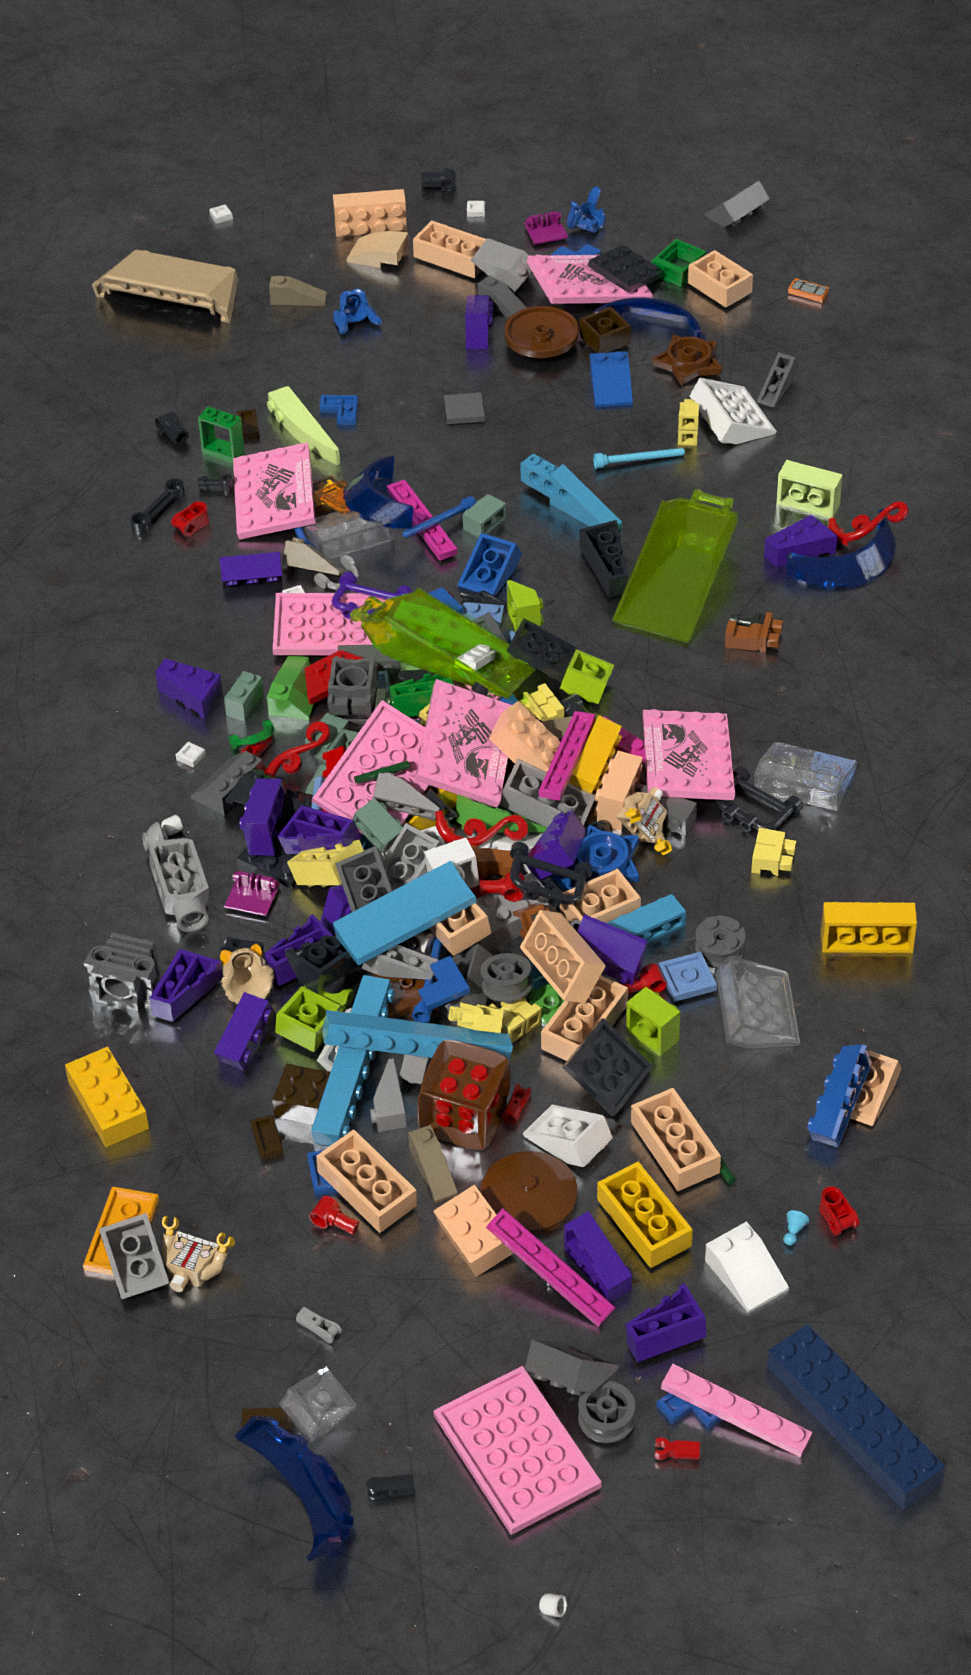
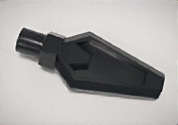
[460,590,507,610]

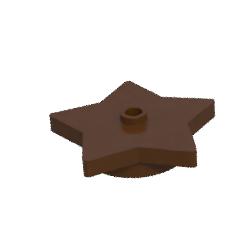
[652,335,722,385]
[372,974,439,1019]

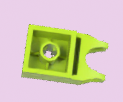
[275,986,354,1052]

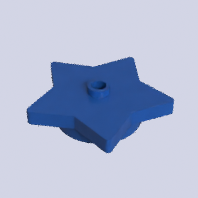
[566,825,639,883]

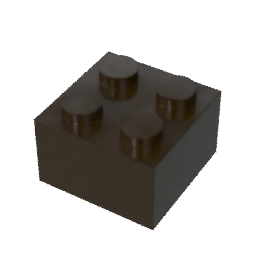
[580,306,631,353]
[272,1063,331,1125]

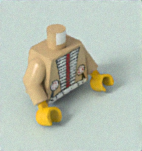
[616,787,672,855]
[161,1216,235,1292]

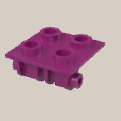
[524,211,568,245]
[224,870,280,916]

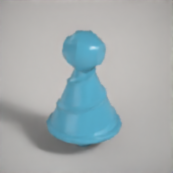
[783,1210,810,1246]

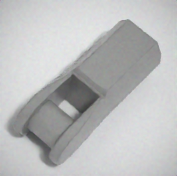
[296,1307,342,1344]

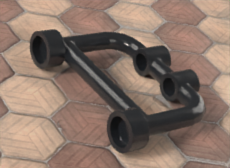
[716,766,803,832]
[510,842,592,907]

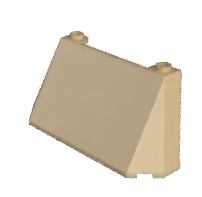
[92,250,238,323]

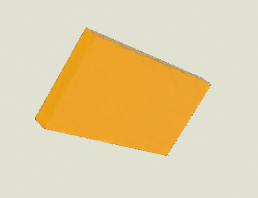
[83,1186,159,1275]

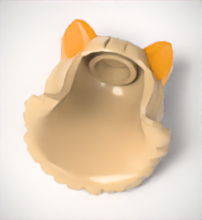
[220,944,275,1005]

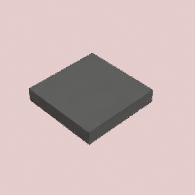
[444,392,485,424]

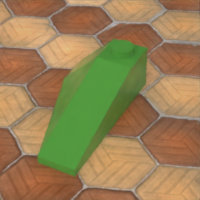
[267,655,314,720]
[456,794,547,833]

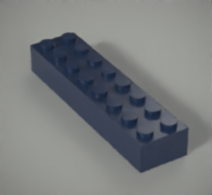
[767,1324,945,1511]

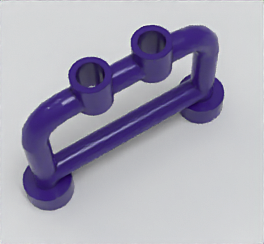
[331,572,413,624]

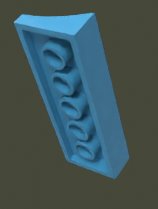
[333,860,477,965]

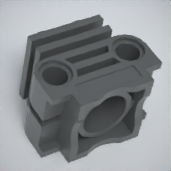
[328,656,379,724]
[84,932,159,1012]

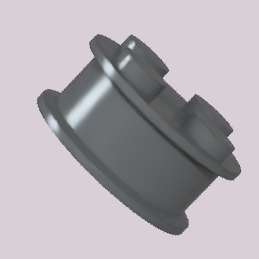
[695,916,746,968]
[480,953,533,1004]
[578,1381,635,1443]

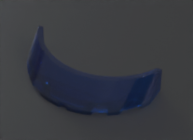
[595,297,706,341]
[343,455,414,529]
[786,508,896,589]
[235,1416,354,1562]

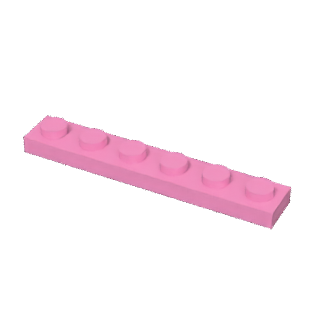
[661,1364,812,1458]

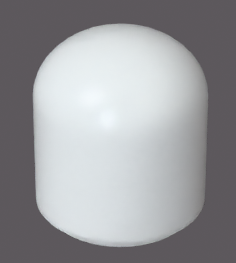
[161,815,183,836]
[539,1593,567,1617]

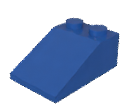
[590,352,633,407]
[457,533,522,596]

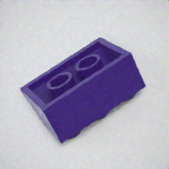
[220,552,282,586]
[577,914,647,986]

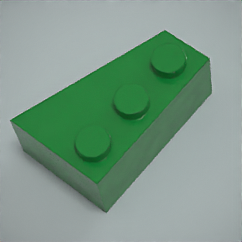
[389,667,454,717]

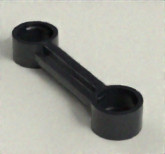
[130,478,185,534]

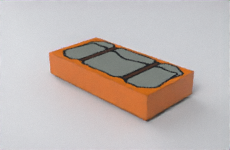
[788,278,829,303]

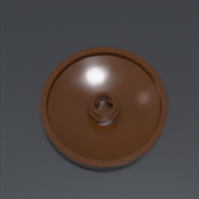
[504,306,578,358]
[481,1151,578,1236]

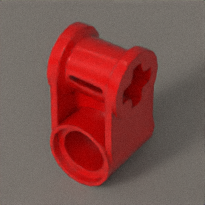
[171,501,209,537]
[819,1186,859,1236]

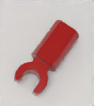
[655,1437,700,1460]

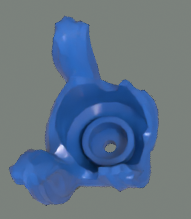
[567,186,606,233]
[333,289,382,334]

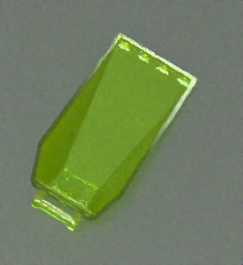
[612,489,738,643]
[350,587,536,699]

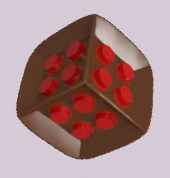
[417,1040,511,1150]

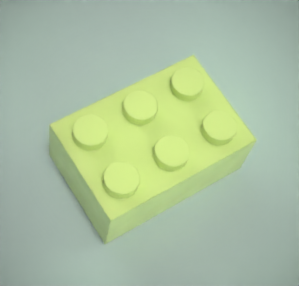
[777,460,843,518]

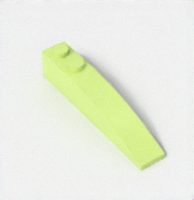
[267,386,340,465]

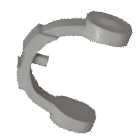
[314,554,359,591]

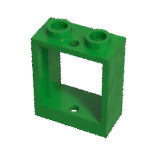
[652,239,706,287]
[198,407,245,463]

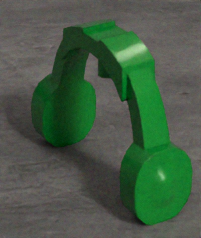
[228,719,275,749]

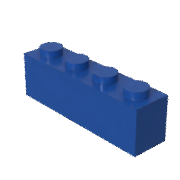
[807,1044,872,1148]

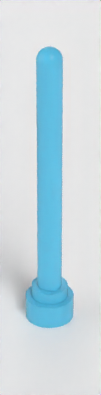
[593,448,685,469]

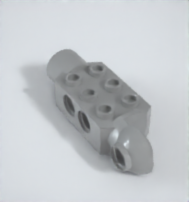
[142,822,209,932]

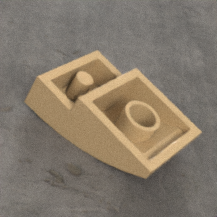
[347,231,409,268]

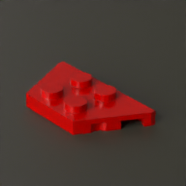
[305,650,379,705]

